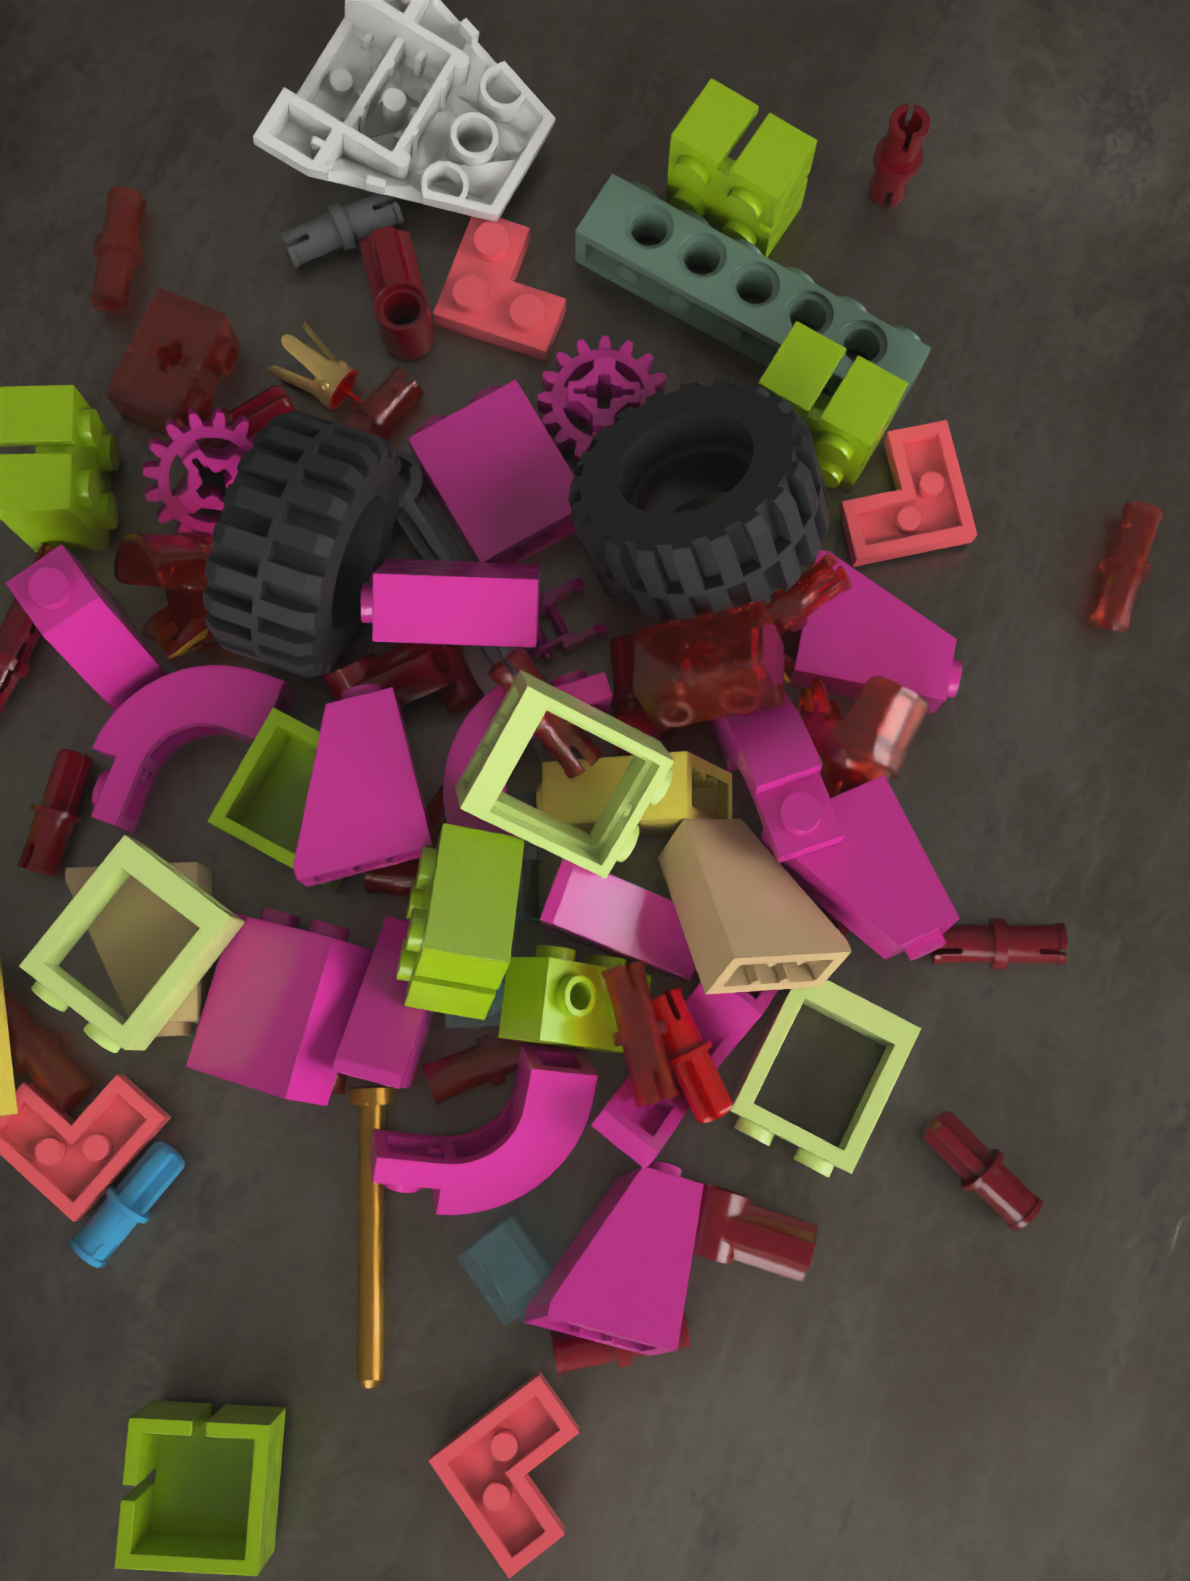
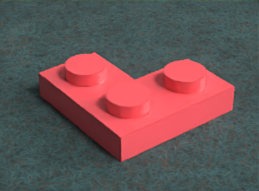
[433,216,567,362]
[838,420,977,567]
[0,1074,171,1222]
[428,1370,579,1578]

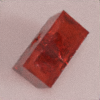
[104,287,239,438]
[632,600,784,731]

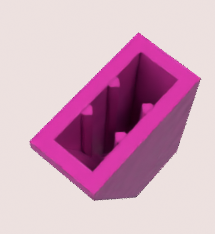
[6,544,168,711]
[787,550,962,714]
[293,684,436,887]
[759,775,960,961]
[540,858,697,984]
[331,909,435,1089]
[524,1161,704,1356]

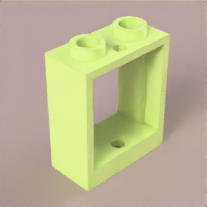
[455,670,674,879]
[19,835,245,1053]
[730,980,922,1178]

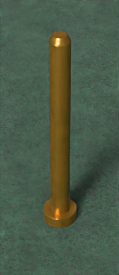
[349,1086,395,1388]

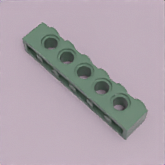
[575,173,931,417]

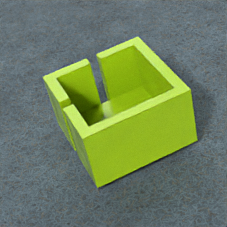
[665,78,818,257]
[757,321,909,492]
[0,385,120,552]
[207,707,343,892]
[396,823,525,1020]
[114,1400,286,1576]

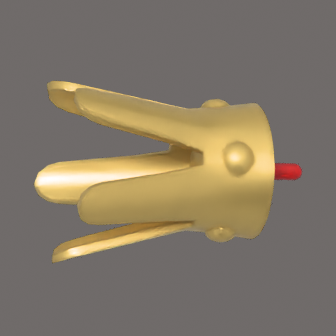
[266,321,360,410]

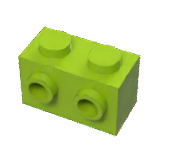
[498,945,651,1055]

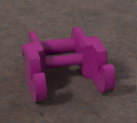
[530,578,608,661]

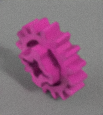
[537,336,667,466]
[142,407,256,547]

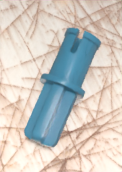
[69,1141,185,1268]

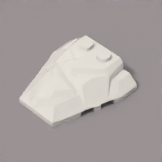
[253,0,556,222]

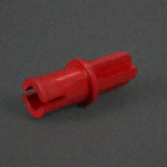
[640,986,732,1124]

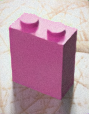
[407,379,576,563]
[361,559,540,648]
[186,907,373,1106]

